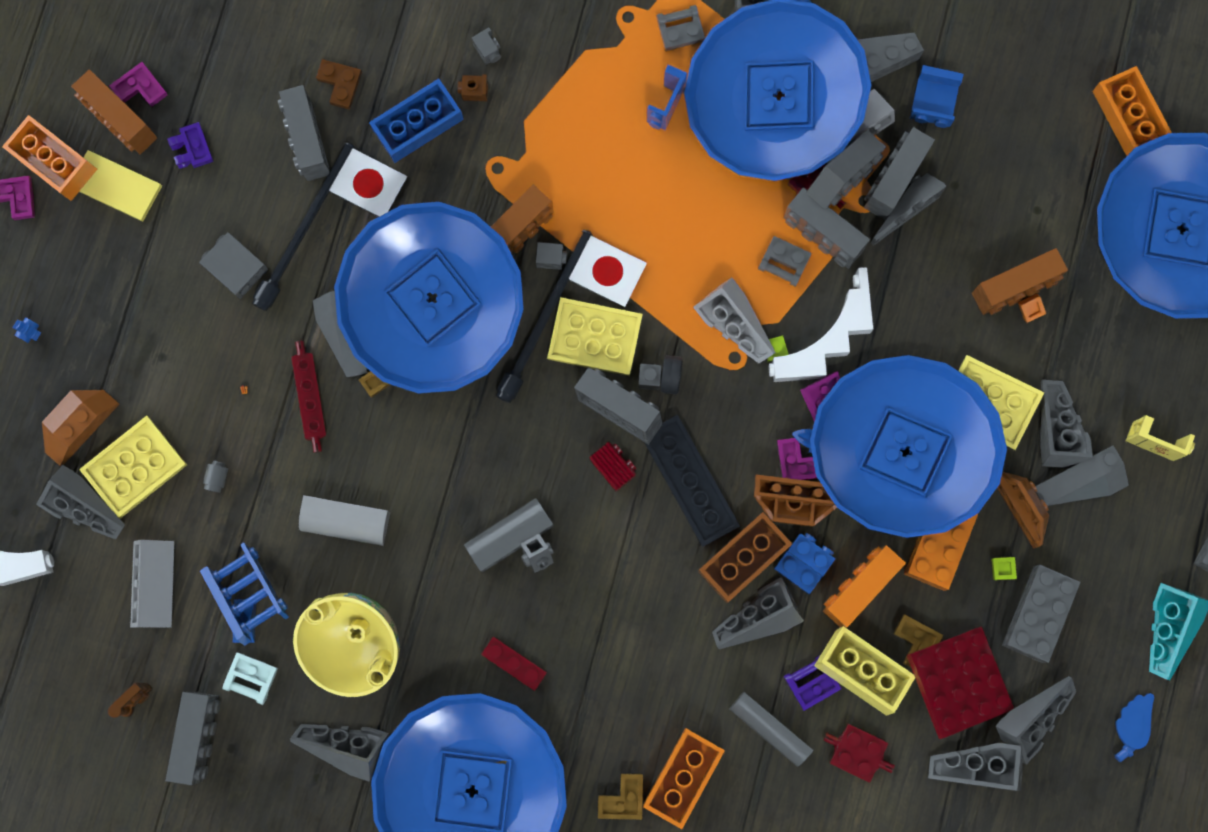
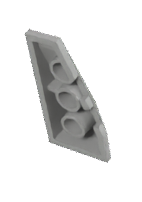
[693,278,775,363]

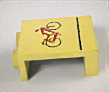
[1126,415,1195,461]

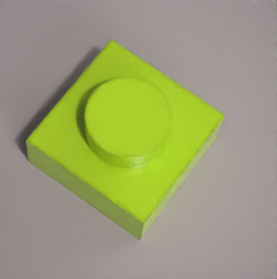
[767,336,789,362]
[992,557,1017,580]

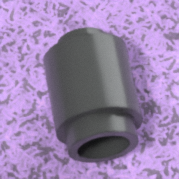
[203,461,229,493]

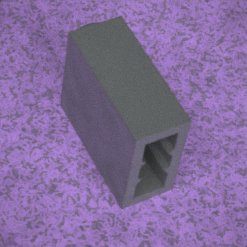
[199,232,268,299]

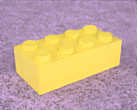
[814,626,915,716]

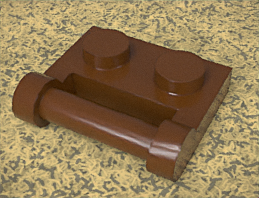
[108,683,153,718]

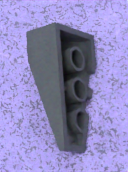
[313,291,368,378]

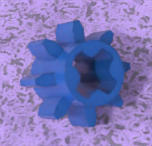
[12,317,41,343]

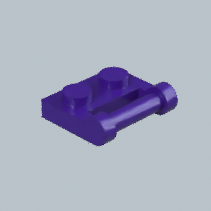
[783,655,841,711]

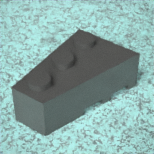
[858,32,924,82]

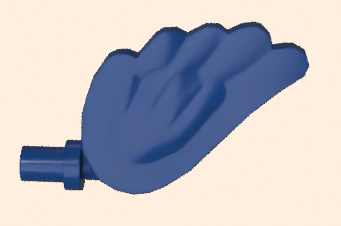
[1115,693,1154,762]

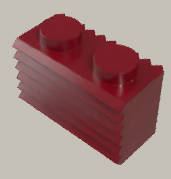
[589,442,636,492]

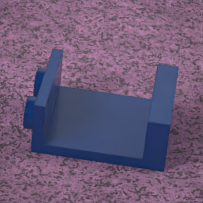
[647,65,687,130]
[910,65,964,128]

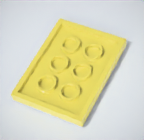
[547,297,643,376]
[958,355,1044,450]
[79,416,187,519]

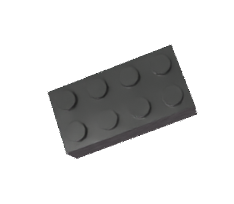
[278,85,330,181]
[864,127,935,220]
[806,130,886,209]
[784,187,870,269]
[574,367,662,445]
[1002,565,1080,663]
[165,692,221,785]

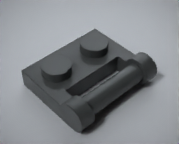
[656,5,705,51]
[758,236,812,287]

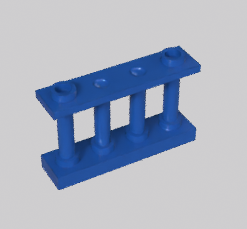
[200,543,289,646]

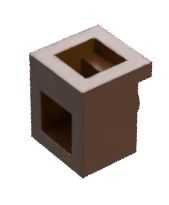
[458,74,488,101]

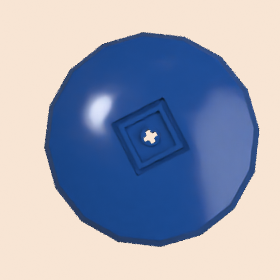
[684,0,871,181]
[1097,133,1208,318]
[334,202,524,393]
[810,355,1007,538]
[371,693,567,832]

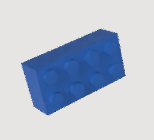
[369,78,464,163]

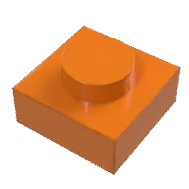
[1018,293,1046,323]

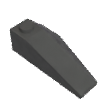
[871,173,947,246]
[1040,380,1093,468]
[1036,445,1129,506]
[36,465,125,540]
[712,577,804,649]
[996,676,1076,765]
[290,724,389,781]
[928,743,1023,791]

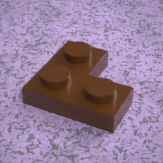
[316,59,362,110]

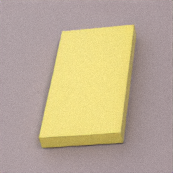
[79,150,162,222]

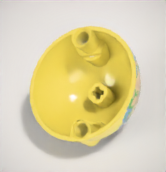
[293,593,400,697]

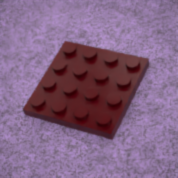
[907,626,1014,739]

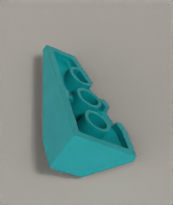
[1149,583,1208,680]

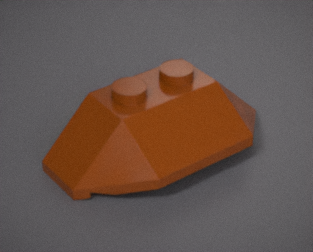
[42,390,119,466]
[997,471,1049,549]
[754,475,837,526]

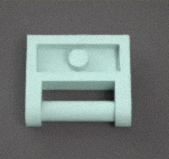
[223,652,278,705]

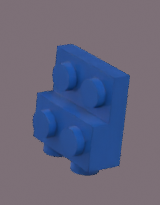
[774,533,835,594]

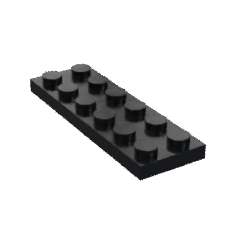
[644,415,740,547]

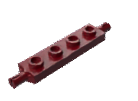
[291,341,326,453]

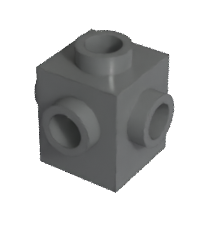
[520,534,554,573]

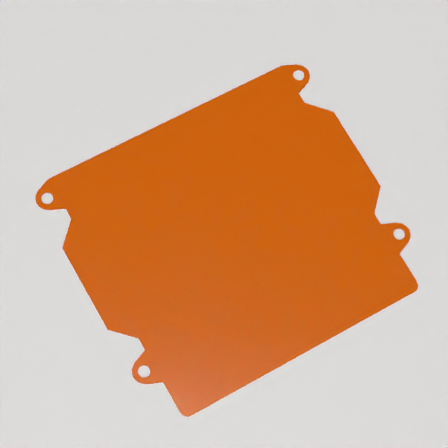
[485,0,890,370]

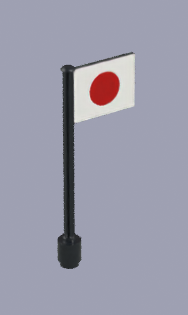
[252,142,408,311]
[495,230,647,403]

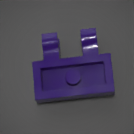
[167,122,214,169]

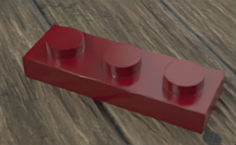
[481,637,547,691]

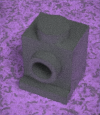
[472,27,501,65]

